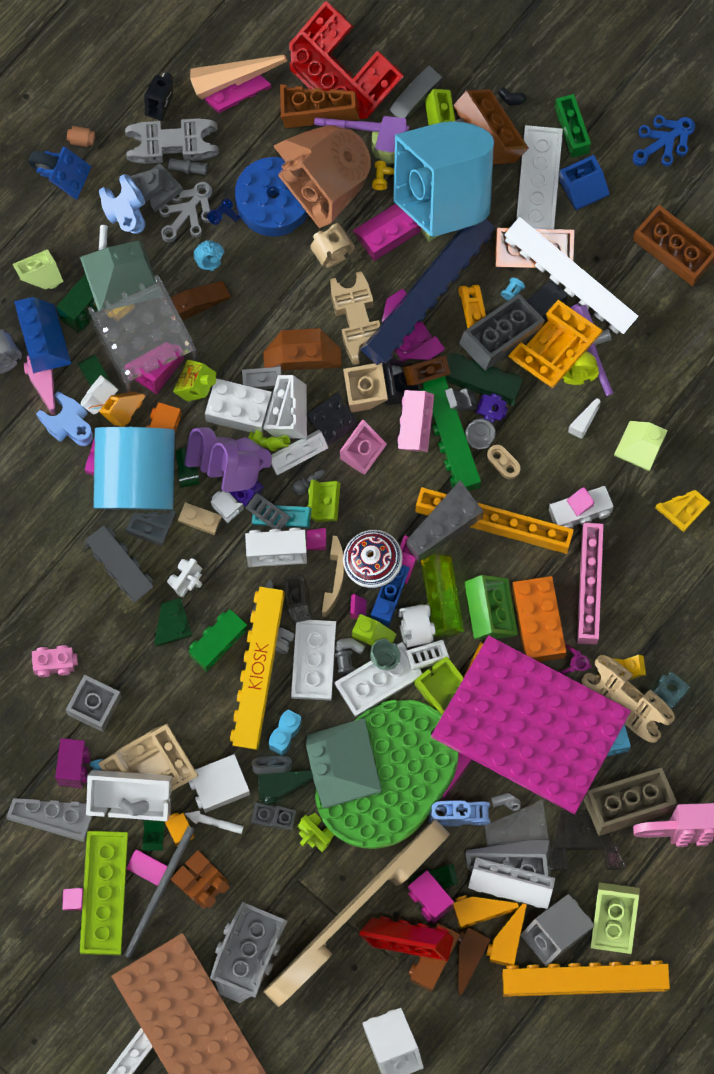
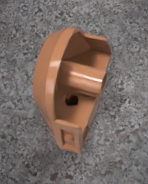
[274,125,371,228]

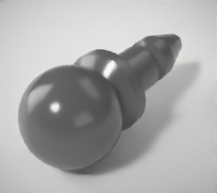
[292,470,325,496]

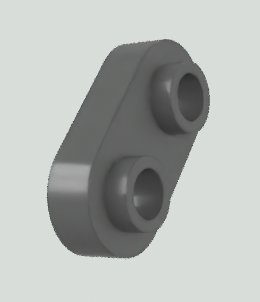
[252,756,292,776]

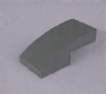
[445,388,478,411]

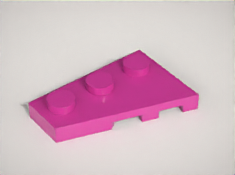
[205,75,271,113]

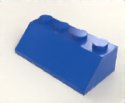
[14,297,71,373]

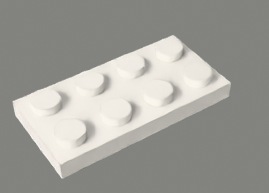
[291,619,336,701]
[334,642,423,717]

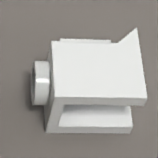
[211,491,244,523]

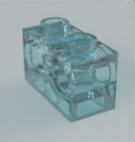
[647,672,690,717]

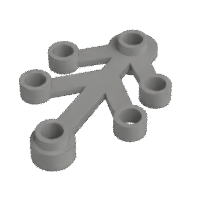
[159,182,213,242]

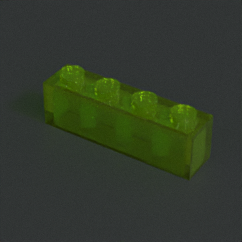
[421,554,464,637]

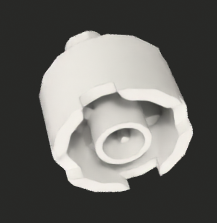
[398,604,435,648]

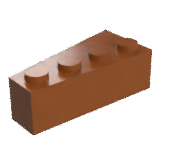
[280,84,359,128]

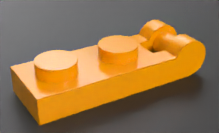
[458,285,486,328]

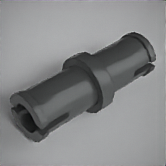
[168,158,208,176]

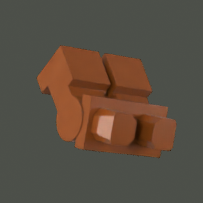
[170,850,230,909]

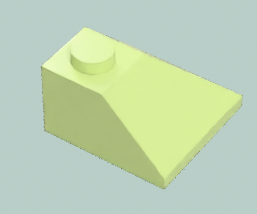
[13,249,63,289]
[614,421,667,471]

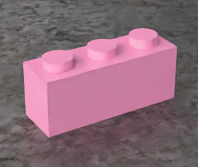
[398,390,434,452]

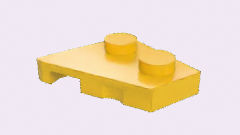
[655,490,710,532]

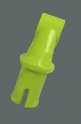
[248,430,290,452]

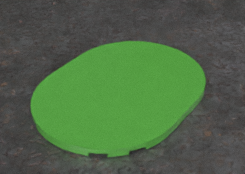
[315,700,459,849]

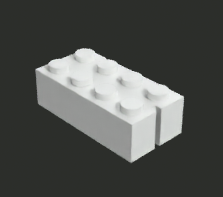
[86,770,172,821]

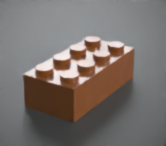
[453,89,529,165]
[633,205,714,287]

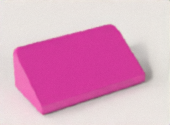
[127,849,168,886]

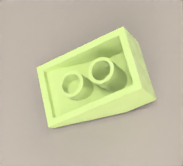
[591,882,640,954]

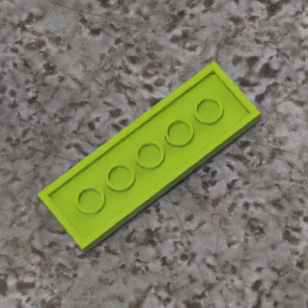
[80,831,128,955]

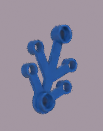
[632,115,695,167]

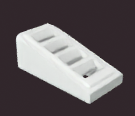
[568,398,601,439]
[405,640,450,670]

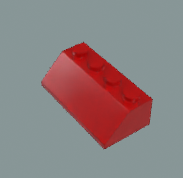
[359,917,454,961]

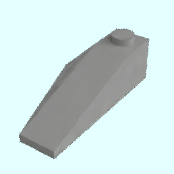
[466,840,552,877]

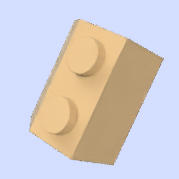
[343,363,388,412]

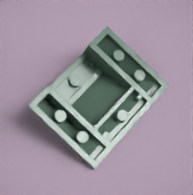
[80,241,161,313]
[306,718,382,809]

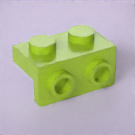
[307,479,340,522]

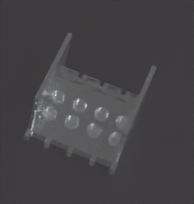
[88,275,197,392]

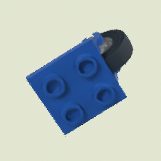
[28,147,92,199]

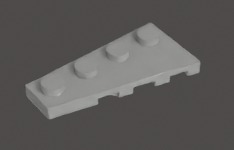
[6,798,93,842]

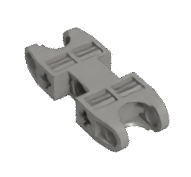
[125,119,219,164]

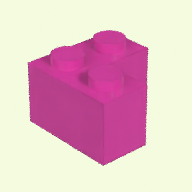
[408,871,454,924]

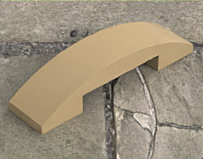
[322,536,344,617]

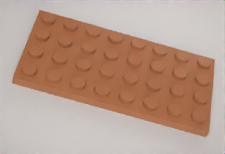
[111,933,266,1074]

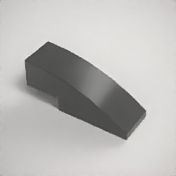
[389,66,442,119]

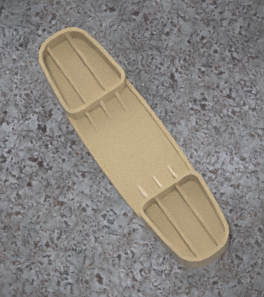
[263,819,450,1007]

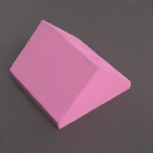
[340,420,387,475]

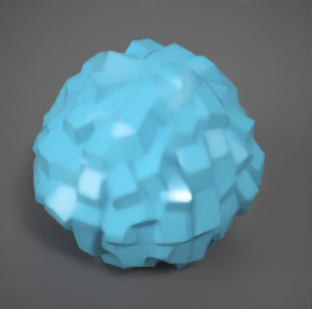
[194,240,224,271]

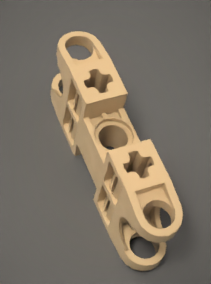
[330,271,380,365]
[582,655,675,743]

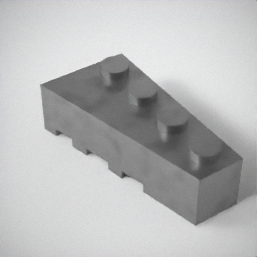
[407,481,483,562]

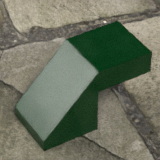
[77,354,110,387]
[142,819,165,851]
[409,864,458,890]

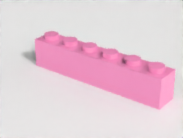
[577,523,603,645]

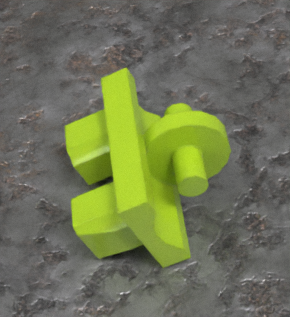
[297,813,334,852]

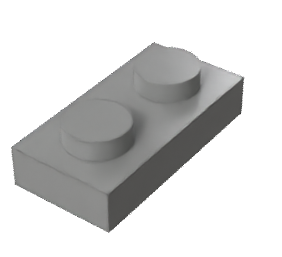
[242,367,281,389]

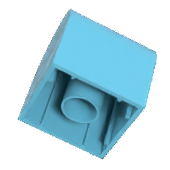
[394,122,494,237]
[93,427,175,510]

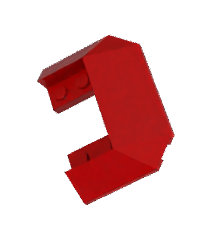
[289,1,404,119]

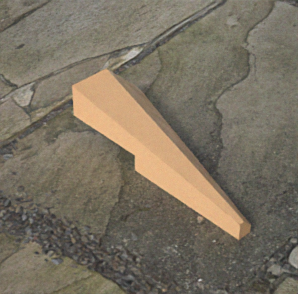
[190,55,287,100]

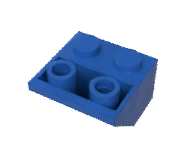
[558,155,610,211]

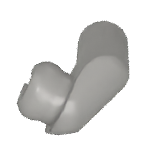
[335,638,366,655]
[491,793,521,811]
[118,798,149,816]

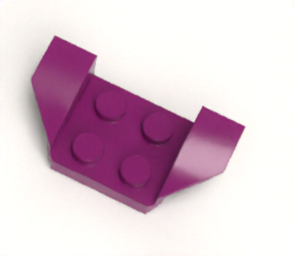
[382,289,445,361]

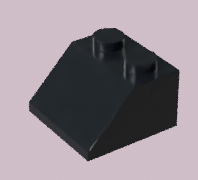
[382,359,419,405]

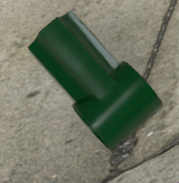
[176,447,200,488]

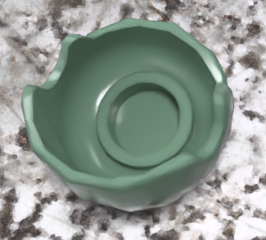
[370,638,401,671]

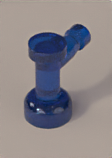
[207,198,241,225]

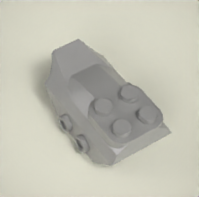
[210,902,288,1003]

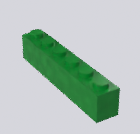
[420,376,481,491]

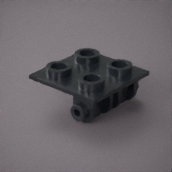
[307,392,359,446]

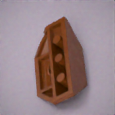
[263,328,341,371]

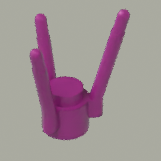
[559,643,592,675]

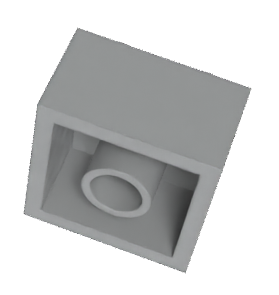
[66,675,122,732]

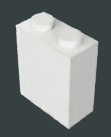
[189,754,250,813]

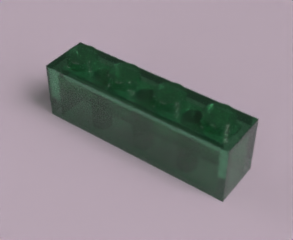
[445,354,523,406]

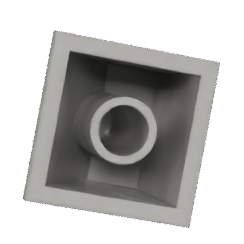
[520,894,595,967]

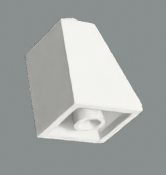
[362,1008,423,1074]

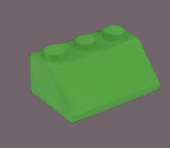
[465,575,518,640]

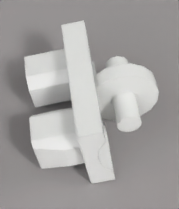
[167,558,202,598]

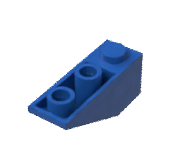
[371,565,410,627]

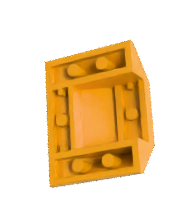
[508,300,603,388]

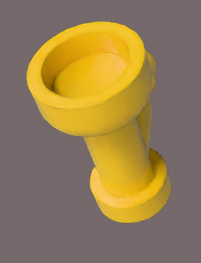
[372,161,394,191]

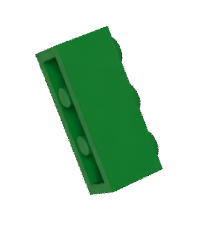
[555,94,591,158]
[188,609,248,672]

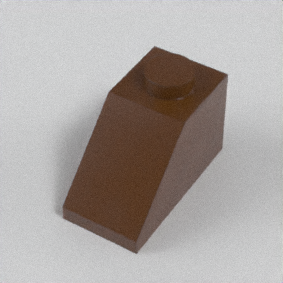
[403,355,451,386]

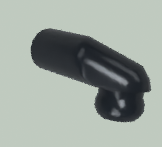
[497,87,526,106]

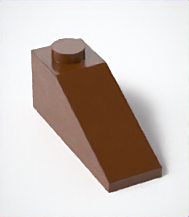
[170,281,231,322]
[457,928,490,997]

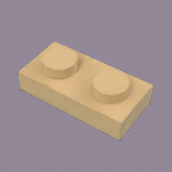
[178,503,222,535]

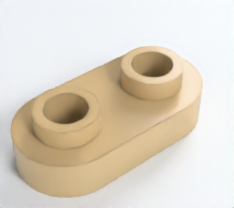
[487,445,520,480]

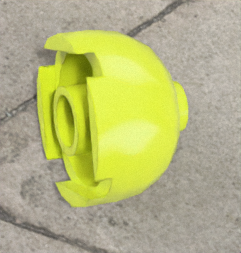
[563,351,599,385]

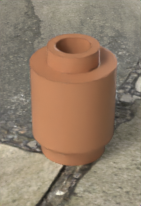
[67,126,95,147]

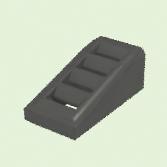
[246,493,291,530]

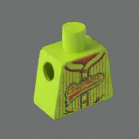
[173,360,216,401]

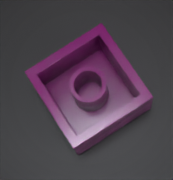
[55,738,91,789]

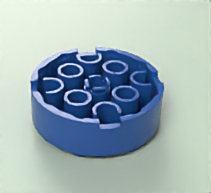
[235,157,309,237]

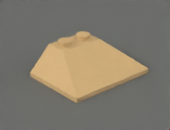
[98,724,198,791]

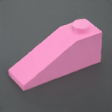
[24,356,56,415]

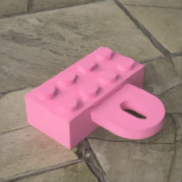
[633,803,714,847]

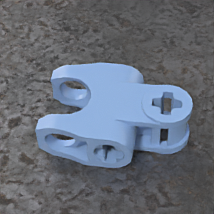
[99,174,145,234]
[36,392,93,446]
[429,801,491,826]

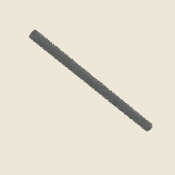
[124,826,195,959]

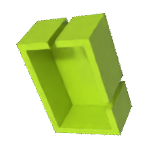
[414,656,464,715]

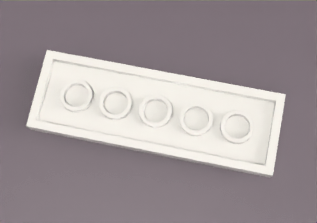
[516,125,563,229]

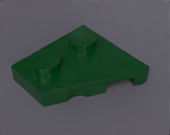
[154,598,192,647]

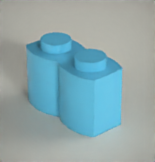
[269,710,301,756]

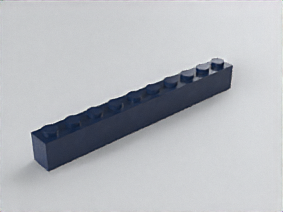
[360,219,495,365]

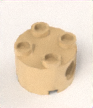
[310,223,355,268]

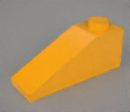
[453,896,519,929]
[486,903,527,966]

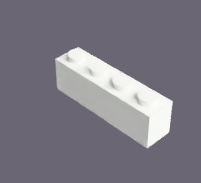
[468,857,555,909]

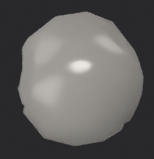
[466,418,496,450]

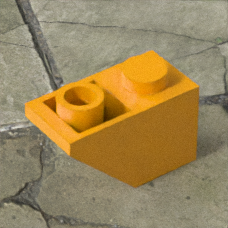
[99,392,145,427]

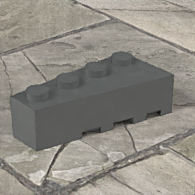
[83,525,153,603]

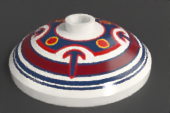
[343,530,403,588]

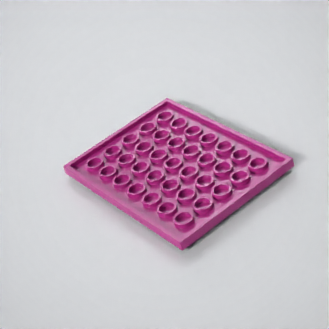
[431,635,631,814]

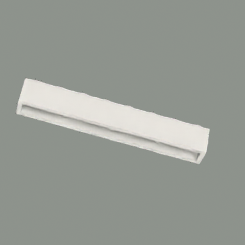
[504,217,638,334]

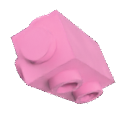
[32,645,78,677]

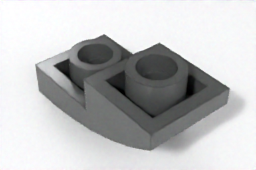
[250,802,296,831]

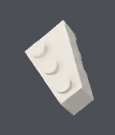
[263,375,307,438]

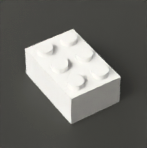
[205,379,272,433]
[245,528,307,567]

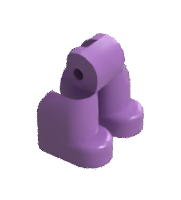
[185,427,272,492]

